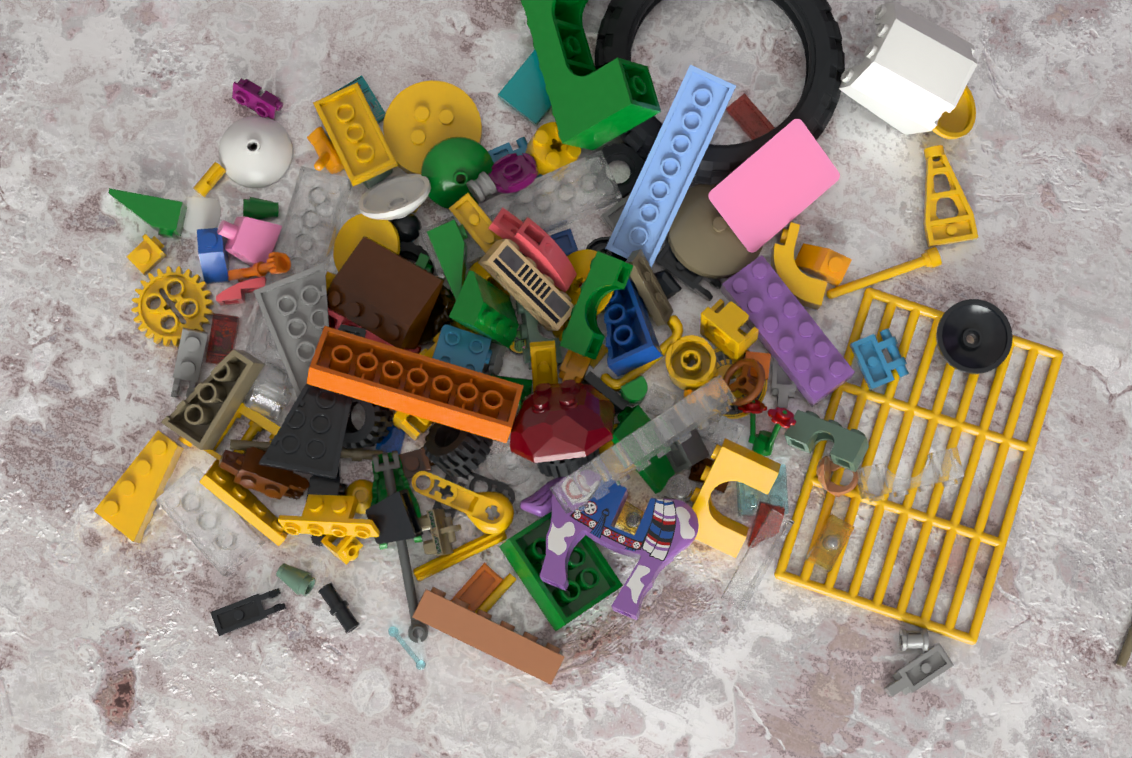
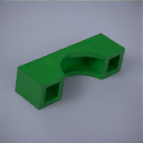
[559,251,633,360]

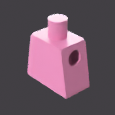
[217,216,282,267]

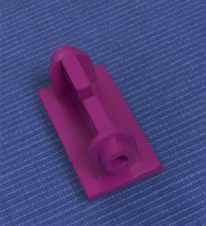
[232,78,284,121]

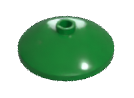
[421,137,494,209]

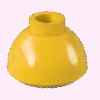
[345,479,373,514]

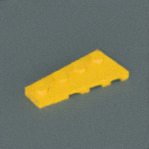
[199,459,288,546]

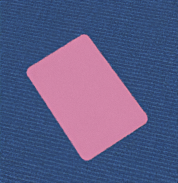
[708,119,840,253]

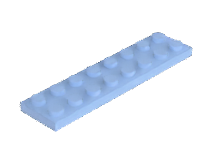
[605,65,736,268]

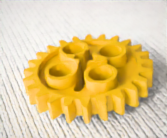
[131,266,214,347]

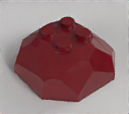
[510,379,615,463]

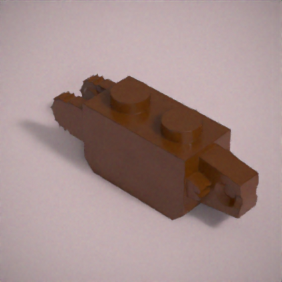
[218,447,310,500]

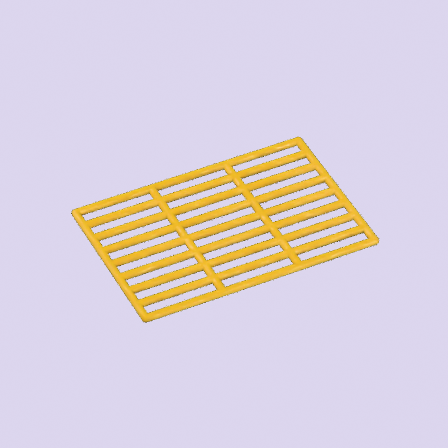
[774,287,1064,645]

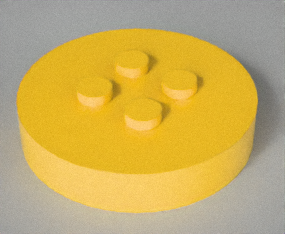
[383,80,482,174]

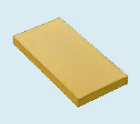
[313,82,398,187]

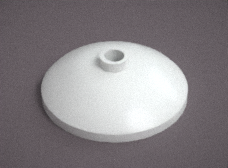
[219,116,293,188]
[358,174,431,220]

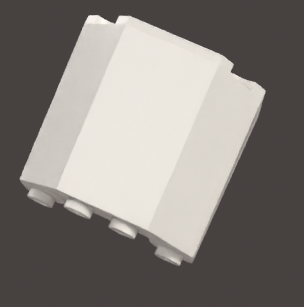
[839,1,977,135]

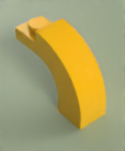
[771,222,827,310]

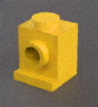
[321,535,363,565]

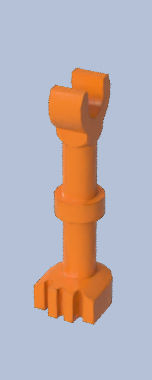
[228,252,291,282]

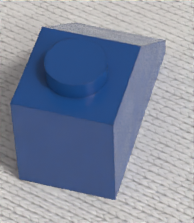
[197,228,230,284]

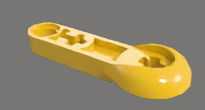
[411,471,514,535]

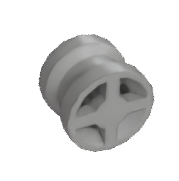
[466,171,497,203]

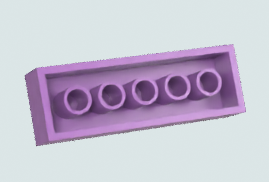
[721,255,855,407]

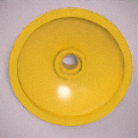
[932,85,976,139]

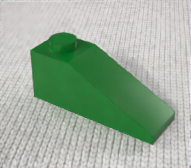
[108,188,187,238]
[427,219,469,300]

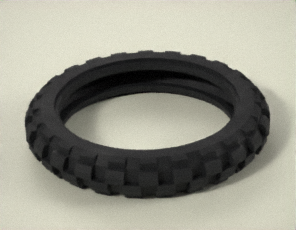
[595,0,845,185]

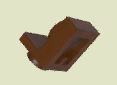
[399,447,435,479]

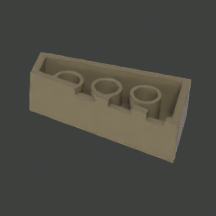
[161,349,265,450]

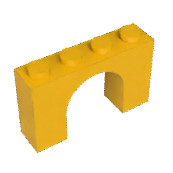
[690,438,781,558]

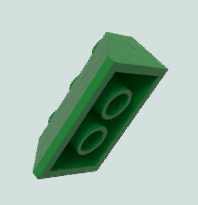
[449,270,519,348]

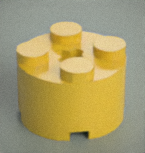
[526,122,581,179]
[665,335,717,391]

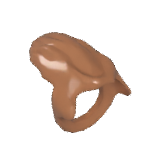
[816,456,859,497]

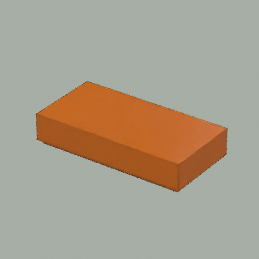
[451,562,503,612]

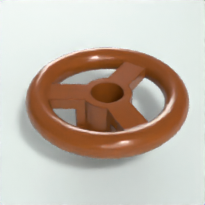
[722,358,765,406]

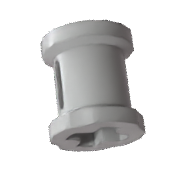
[899,628,929,651]

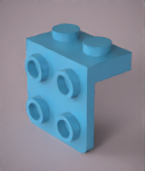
[432,325,492,374]

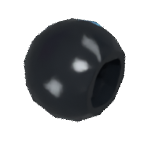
[392,213,422,243]

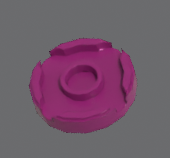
[489,153,538,193]

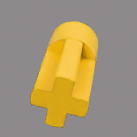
[193,162,226,197]

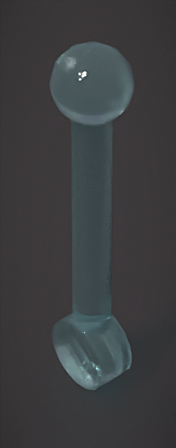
[388,626,426,670]

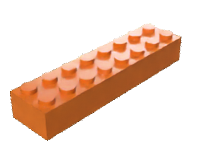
[307,326,523,443]

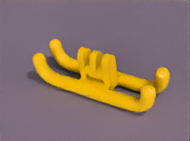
[600,315,683,392]

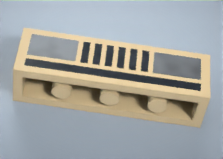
[478,239,574,331]

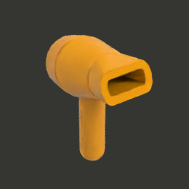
[307,127,344,174]

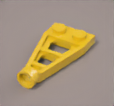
[923,145,979,248]

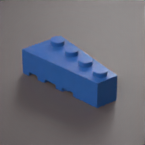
[604,276,663,376]

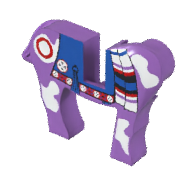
[520,470,699,620]

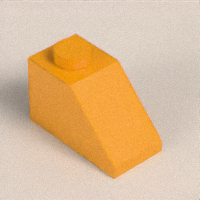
[795,243,852,287]

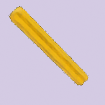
[413,531,507,581]

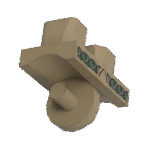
[418,509,462,556]

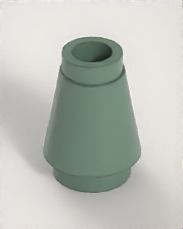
[276,563,316,596]

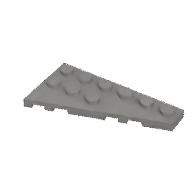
[253,263,329,398]

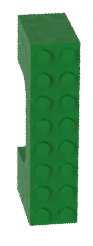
[521,0,661,150]

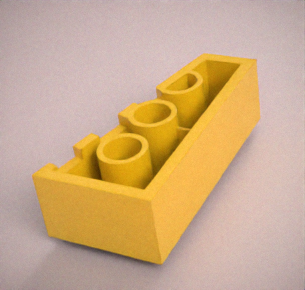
[94,430,184,543]

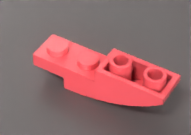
[488,207,577,293]

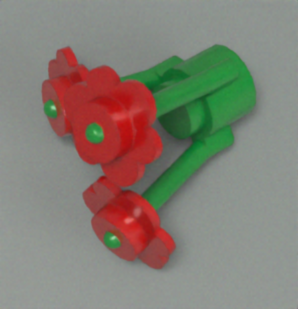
[738,400,796,456]

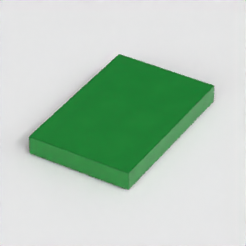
[611,405,676,494]

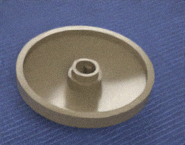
[667,184,763,279]

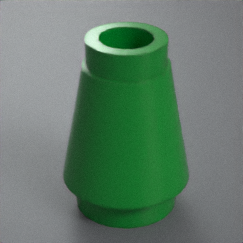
[243,197,278,220]

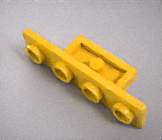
[278,494,380,539]

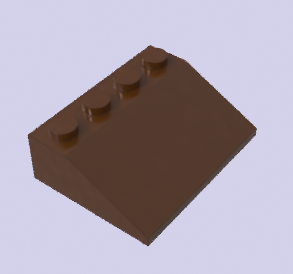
[327,237,445,349]

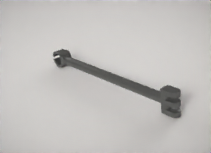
[372,450,428,643]

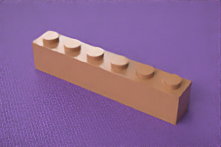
[412,587,564,685]

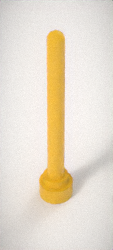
[826,247,942,299]

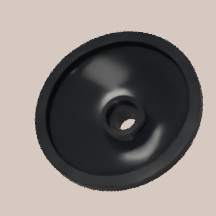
[936,299,1013,374]

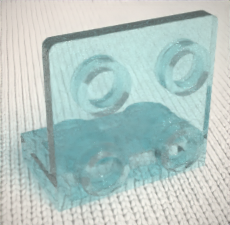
[736,464,789,517]

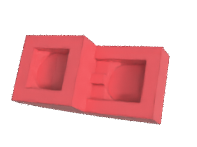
[216,277,269,305]

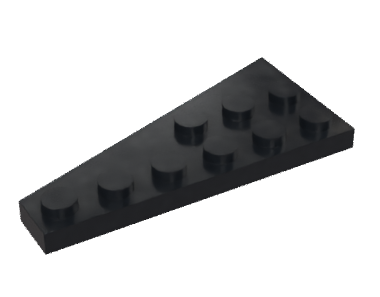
[259,324,366,479]

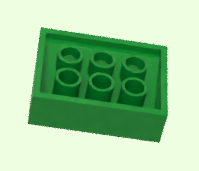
[499,511,623,632]

